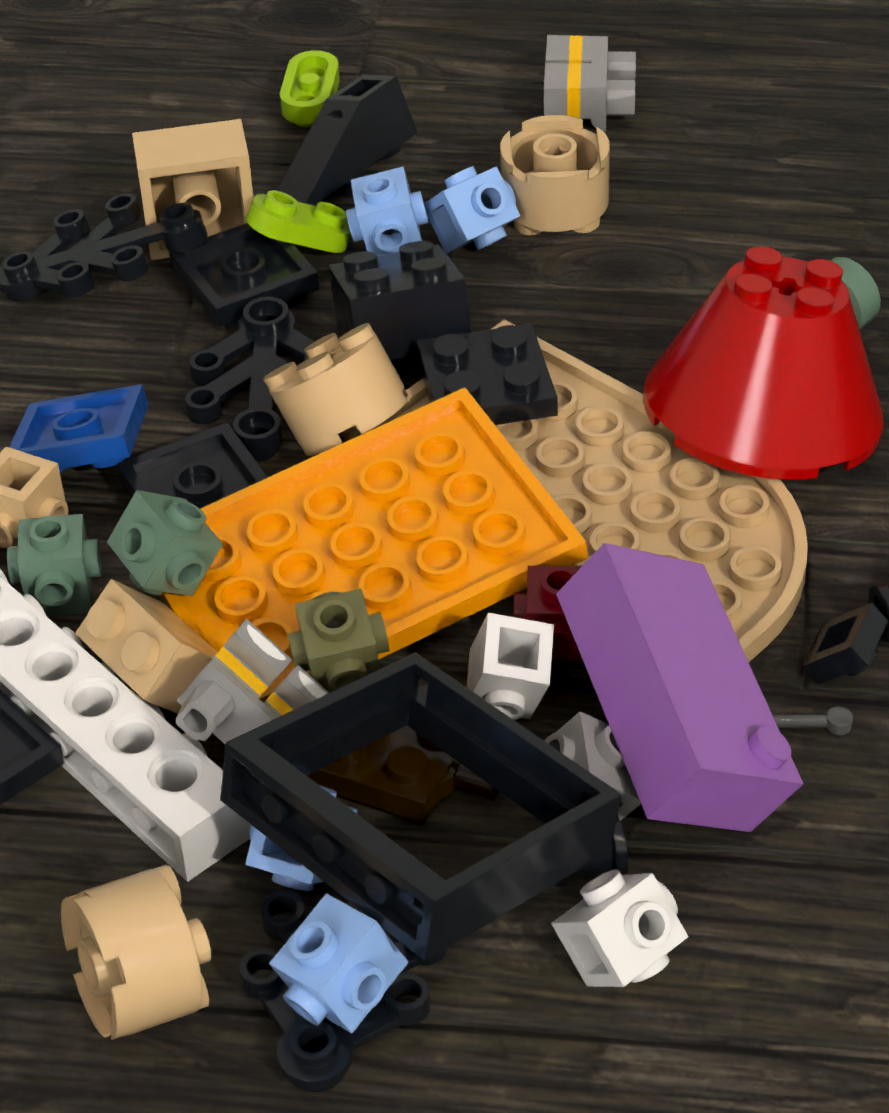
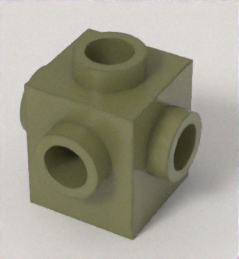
[287,588,390,693]

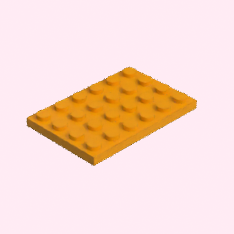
[160,387,588,703]

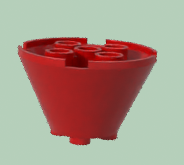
[643,246,884,480]

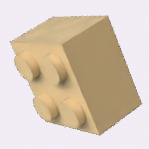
[132,119,254,260]

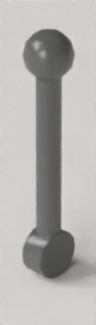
[773,706,854,735]

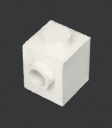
[466,613,554,720]

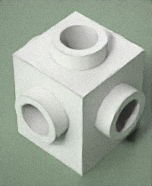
[551,870,689,987]

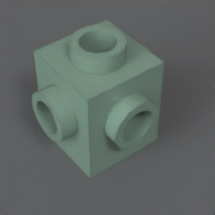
[107,490,223,596]
[7,514,102,617]

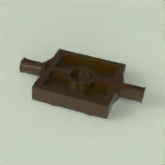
[307,726,500,823]

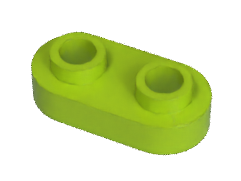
[280,51,340,127]
[246,190,352,253]

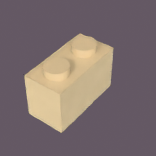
[75,579,217,714]

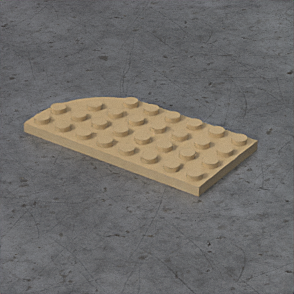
[343,319,808,663]

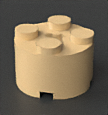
[500,115,610,235]
[263,323,408,456]
[61,864,211,1040]

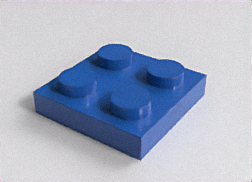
[9,384,149,473]

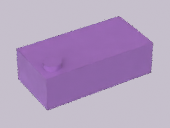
[556,543,803,832]

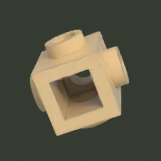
[0,446,68,548]

